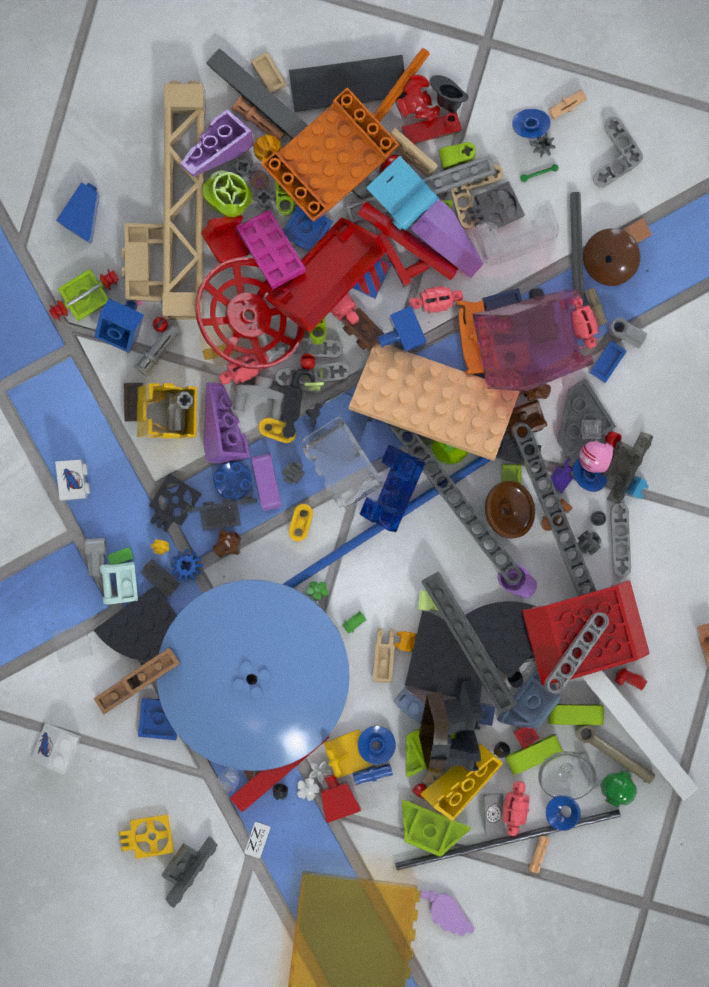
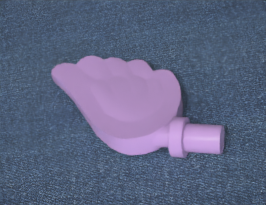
[420,890,474,936]

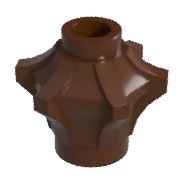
[521,372,551,401]
[213,529,241,558]

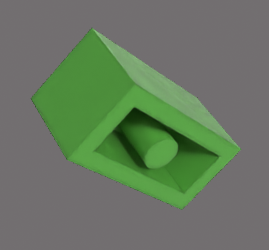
[107,547,134,565]

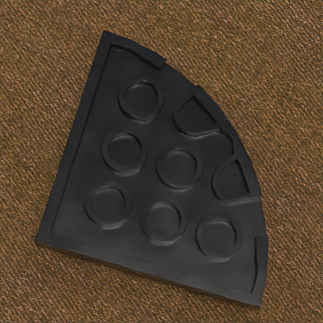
[93,585,177,662]
[465,601,536,678]
[405,610,482,703]

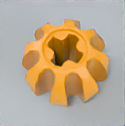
[253,134,282,162]

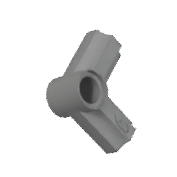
[165,392,193,431]

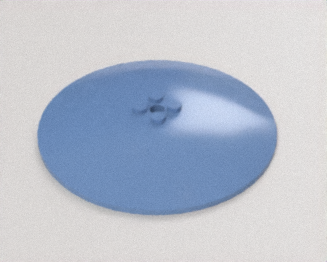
[157,580,350,771]

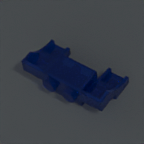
[360,445,426,532]

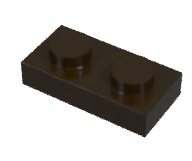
[124,383,143,422]

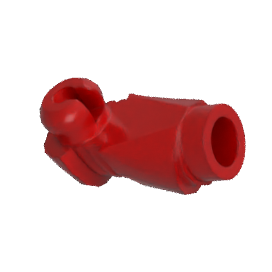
[615,668,648,691]

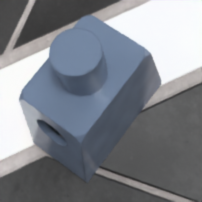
[393,686,425,724]

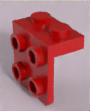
[201,215,250,264]

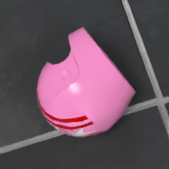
[579,441,613,473]

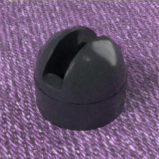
[590,511,606,526]
[507,671,524,688]
[493,741,510,759]
[273,784,288,800]

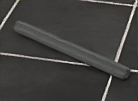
[570,192,584,305]

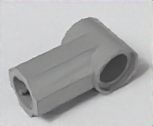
[608,318,647,348]
[85,538,106,576]

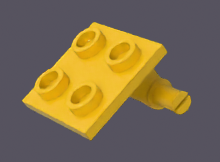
[323,729,373,779]

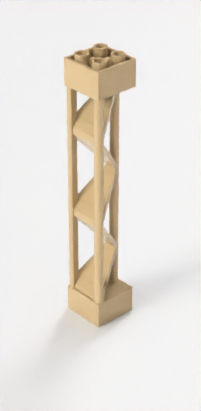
[163,81,206,320]

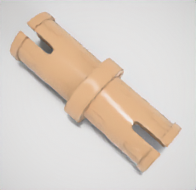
[548,89,587,120]

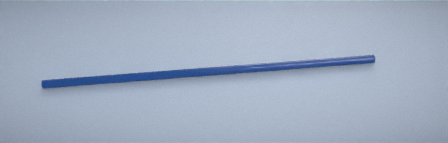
[283,456,491,588]

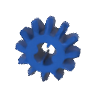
[170,549,203,582]

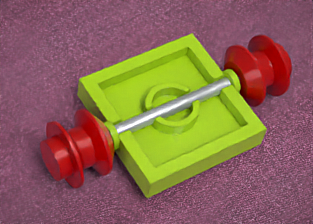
[48,269,119,322]

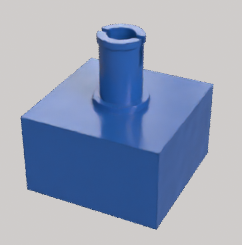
[94,298,144,353]
[377,306,427,353]

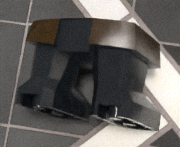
[419,681,483,773]

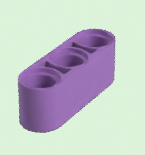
[251,453,282,511]

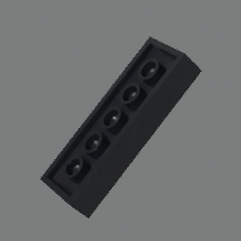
[289,55,407,112]

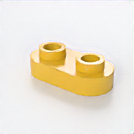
[259,418,296,443]
[289,504,313,542]

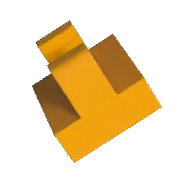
[394,631,417,652]

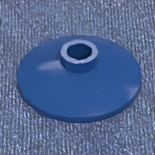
[512,109,551,138]
[572,459,607,492]
[358,726,396,765]

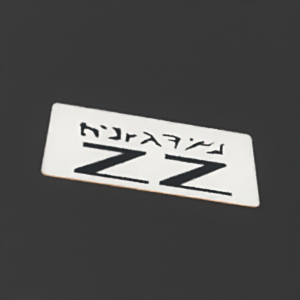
[244,822,271,859]

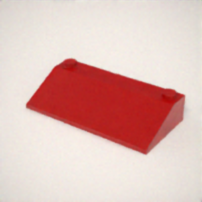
[265,217,387,332]

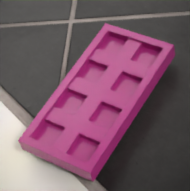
[236,209,306,290]

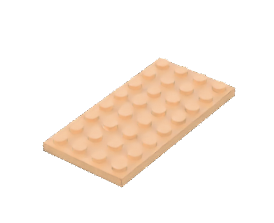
[349,341,520,461]

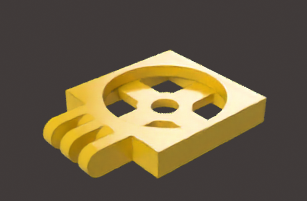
[118,814,174,859]

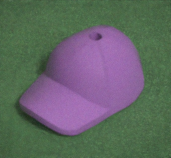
[498,564,537,598]

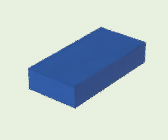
[589,341,627,383]

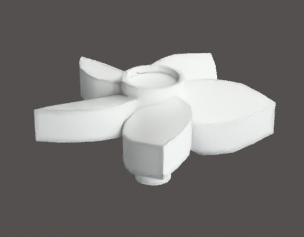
[309,761,332,783]

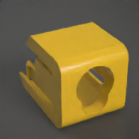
[137,383,197,439]

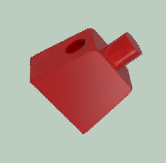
[321,774,361,823]

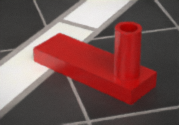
[401,112,462,144]
[377,232,429,287]

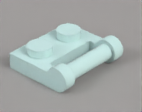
[99,562,138,604]

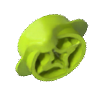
[202,170,253,217]

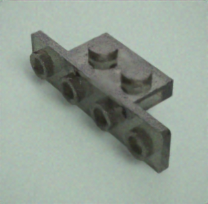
[601,432,654,504]
[180,496,257,532]

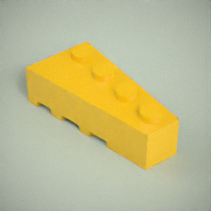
[421,743,503,821]

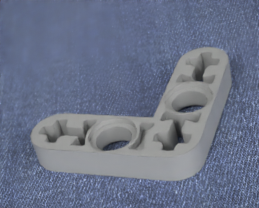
[593,117,643,188]

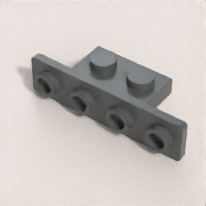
[161,836,218,908]

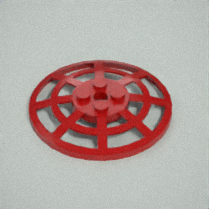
[195,257,305,369]

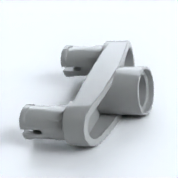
[233,376,285,420]

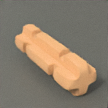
[529,836,550,873]

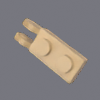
[373,628,395,683]

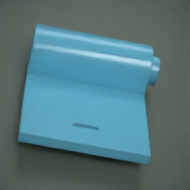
[366,155,439,230]

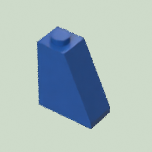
[56,182,100,244]

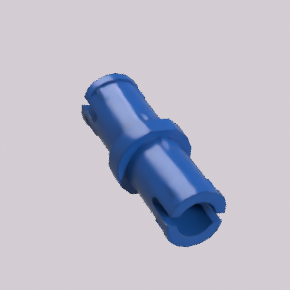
[353,763,393,785]

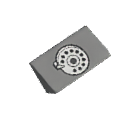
[483,793,504,834]

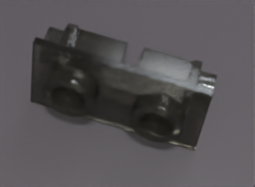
[139,558,180,598]

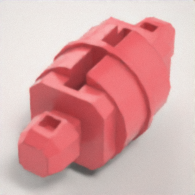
[409,286,463,314]
[330,293,359,325]
[568,296,599,349]
[218,352,269,385]
[502,781,530,836]

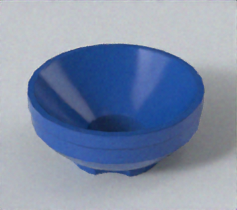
[546,795,581,831]

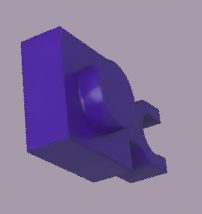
[546,458,573,493]

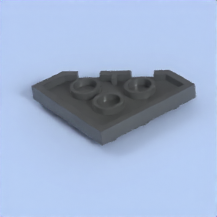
[557,379,616,458]

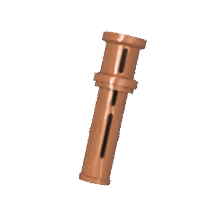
[231,96,285,141]

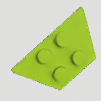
[405,728,455,778]
[402,799,472,857]

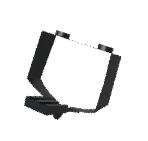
[306,390,373,461]

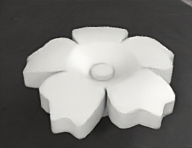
[297,778,320,801]

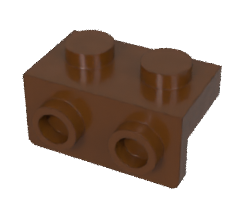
[342,307,384,351]
[507,399,548,439]

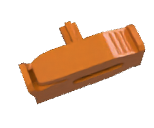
[456,301,492,375]

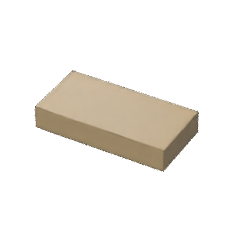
[251,52,287,94]

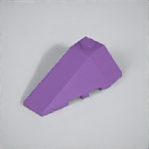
[180,109,254,177]
[411,199,484,278]
[203,382,250,463]

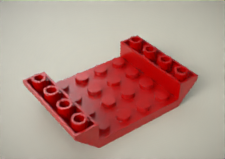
[522,580,650,685]

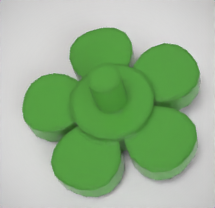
[307,581,329,600]

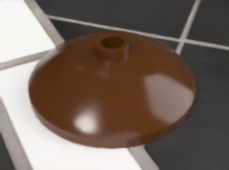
[583,228,641,286]
[485,481,535,539]

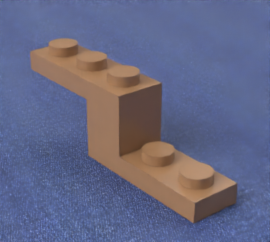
[93,647,181,714]

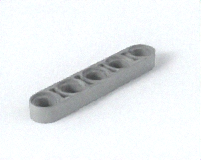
[545,612,609,694]

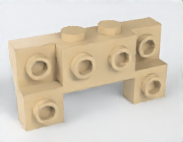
[121,223,164,302]

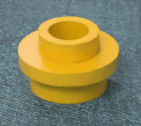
[150,540,170,555]

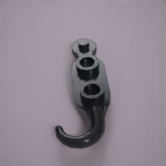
[282,369,315,438]

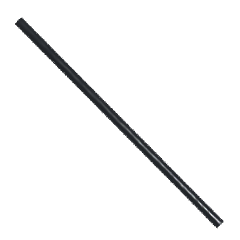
[395,809,621,870]

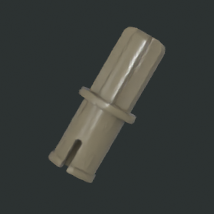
[585,288,608,326]

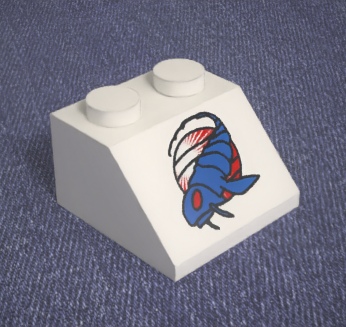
[55,460,90,501]
[31,723,81,775]

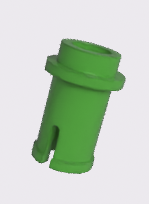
[342,610,367,634]

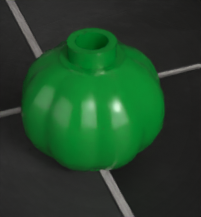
[601,770,637,808]

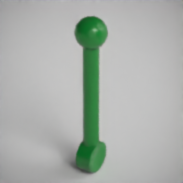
[520,164,559,182]

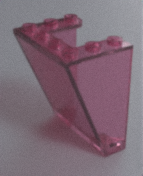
[472,289,593,392]

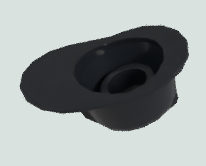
[429,75,469,114]

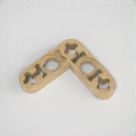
[450,164,503,230]

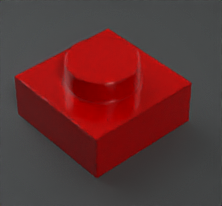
[513,727,540,749]

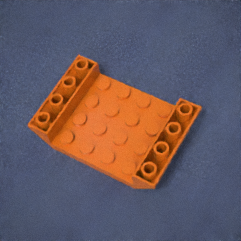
[261,87,399,222]

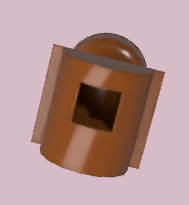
[540,498,573,531]

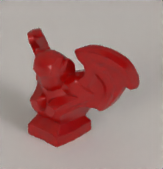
[396,75,440,121]

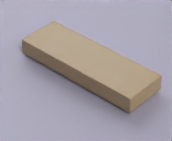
[390,128,438,177]

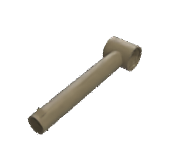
[575,725,655,784]

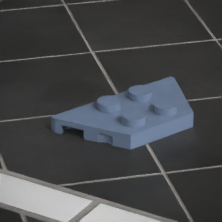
[497,669,561,729]

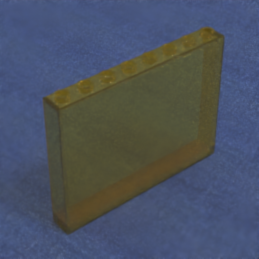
[288,871,420,987]

